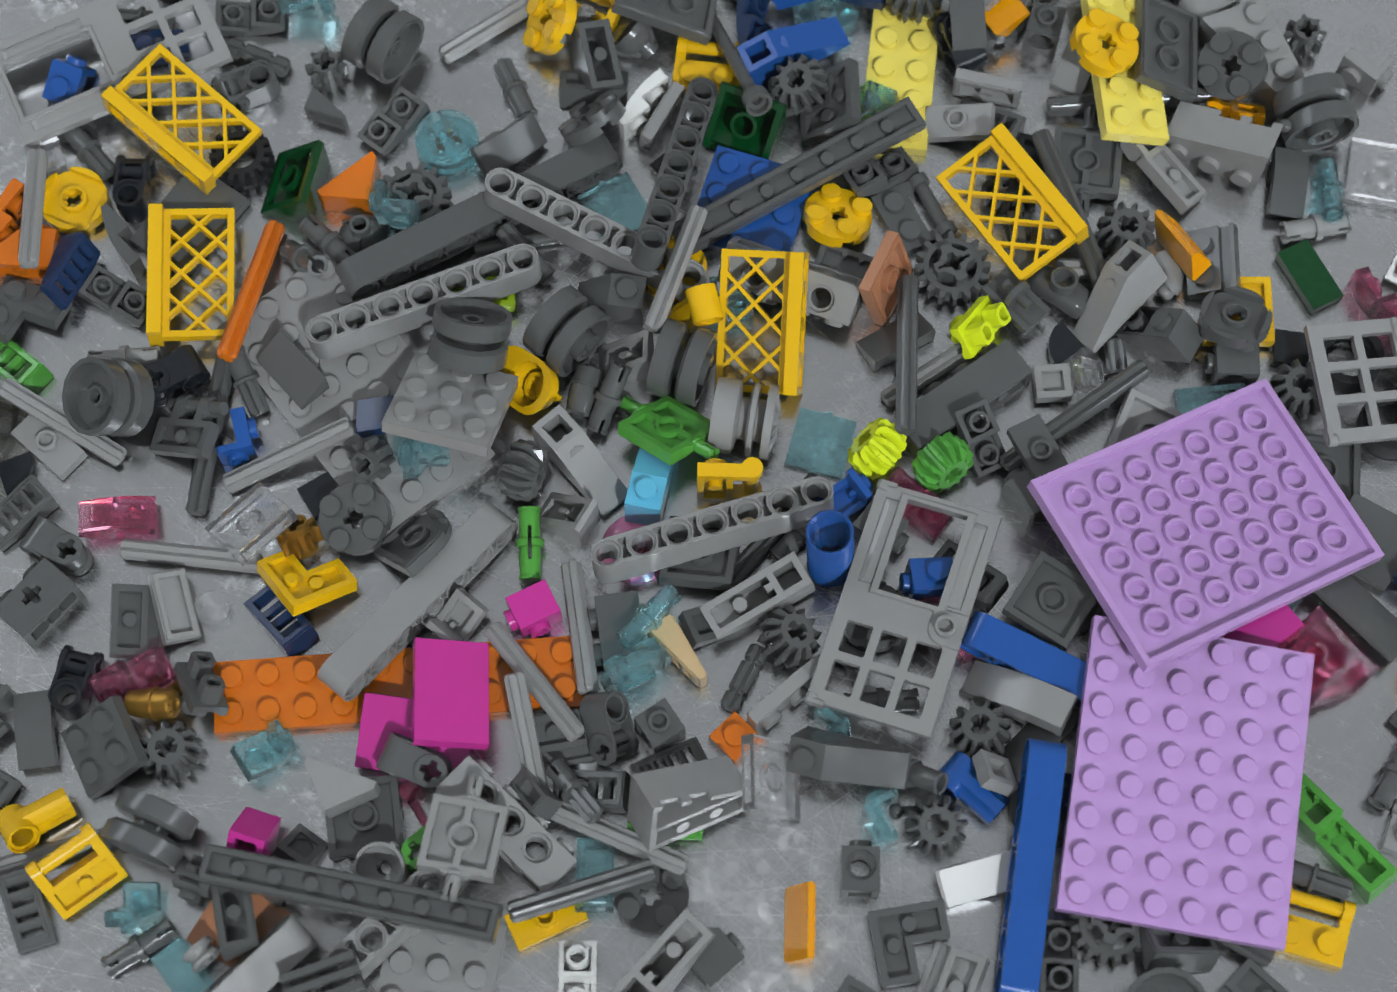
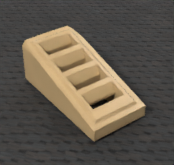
[646,614,708,689]

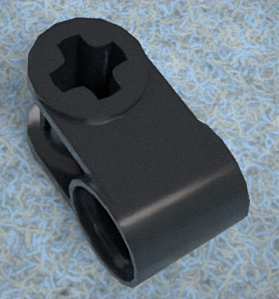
[931,12,988,78]
[112,155,156,223]
[144,345,210,407]
[48,645,104,720]

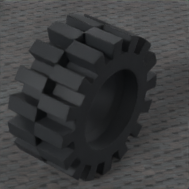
[209,125,275,193]

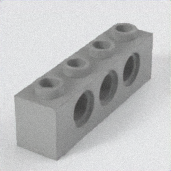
[716,235,862,328]
[435,755,578,893]

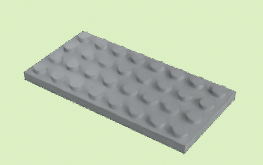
[216,254,497,535]

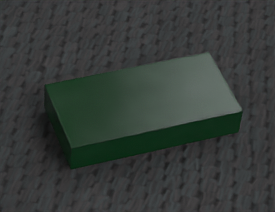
[1275,239,1344,315]

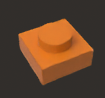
[709,711,761,765]

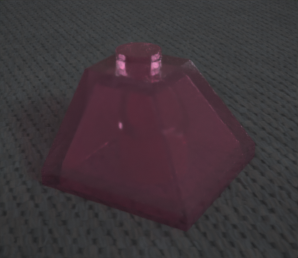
[1277,606,1381,708]

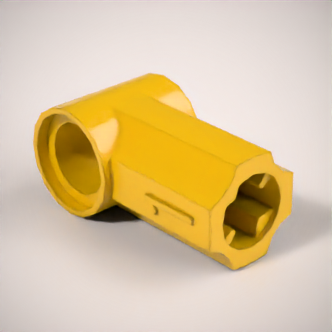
[668,283,724,334]
[0,787,77,853]

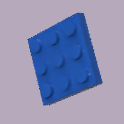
[697,145,812,252]

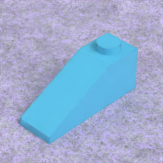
[624,448,675,525]

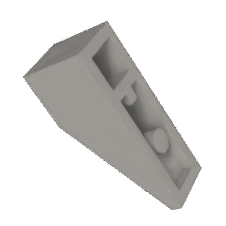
[699,551,816,640]
[610,908,715,992]

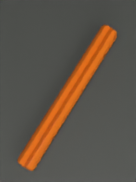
[217,220,285,363]

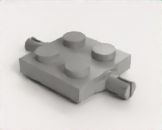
[416,774,509,902]

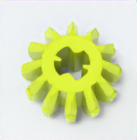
[847,417,907,480]

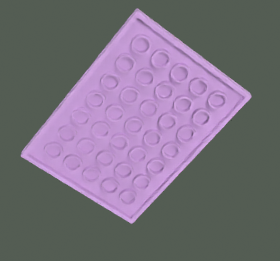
[1027,378,1385,673]
[1054,615,1315,952]

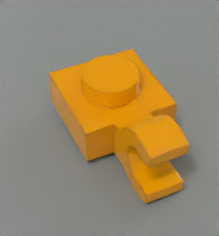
[1207,97,1266,126]

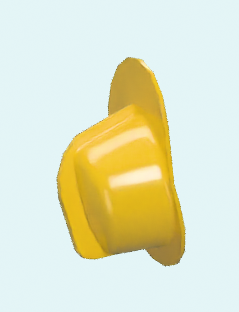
[499,345,562,415]

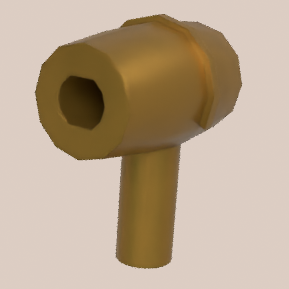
[124,679,182,721]

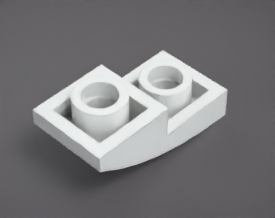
[619,68,668,141]
[935,850,1011,908]
[558,941,597,992]

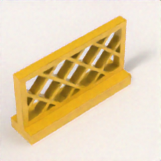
[101,44,263,195]
[936,122,1089,283]
[146,203,235,346]
[715,249,809,396]

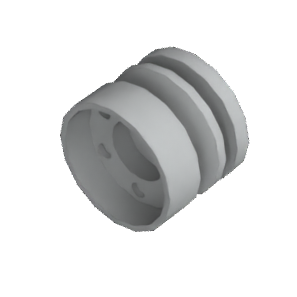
[708,377,782,460]

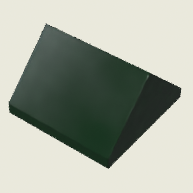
[702,81,787,160]
[260,140,330,223]

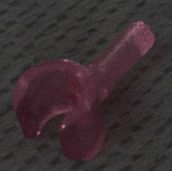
[399,780,428,826]

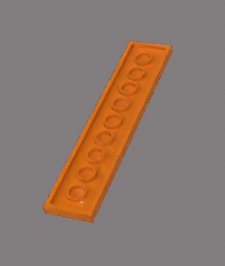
[213,636,584,737]

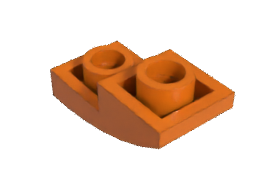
[0,177,24,243]

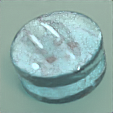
[415,109,479,178]

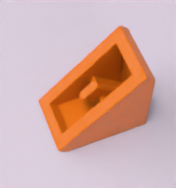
[317,151,380,215]

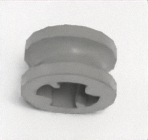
[182,936,220,973]

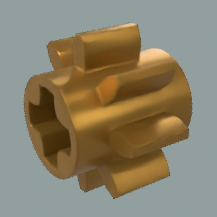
[275,515,324,560]

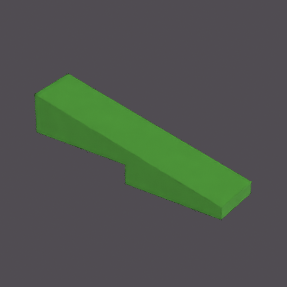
[1298,773,1397,904]

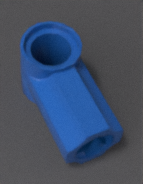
[938,751,1010,826]

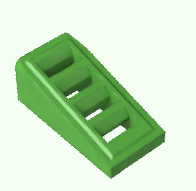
[0,340,53,395]

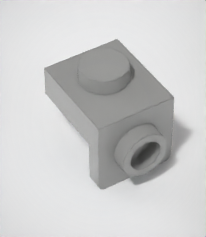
[1336,47,1396,96]
[425,588,489,641]

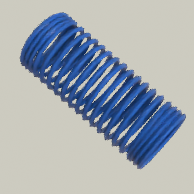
[806,510,854,587]

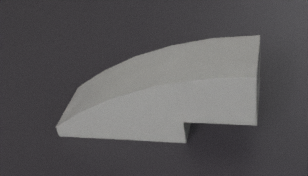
[959,660,1077,737]

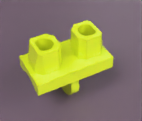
[949,295,1011,360]

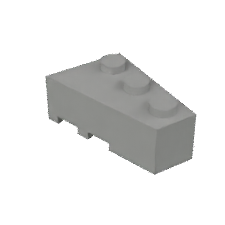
[1198,0,1305,112]
[1165,101,1284,190]
[627,755,750,852]

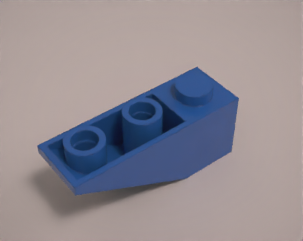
[736,16,850,89]

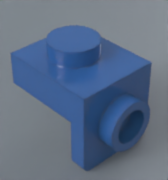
[42,54,97,103]
[216,406,260,467]
[815,467,874,520]
[899,557,953,601]

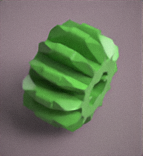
[911,432,974,494]

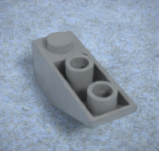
[1073,240,1168,353]
[532,404,628,517]

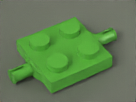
[618,395,720,466]

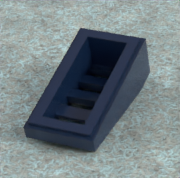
[39,232,101,311]
[243,585,319,657]

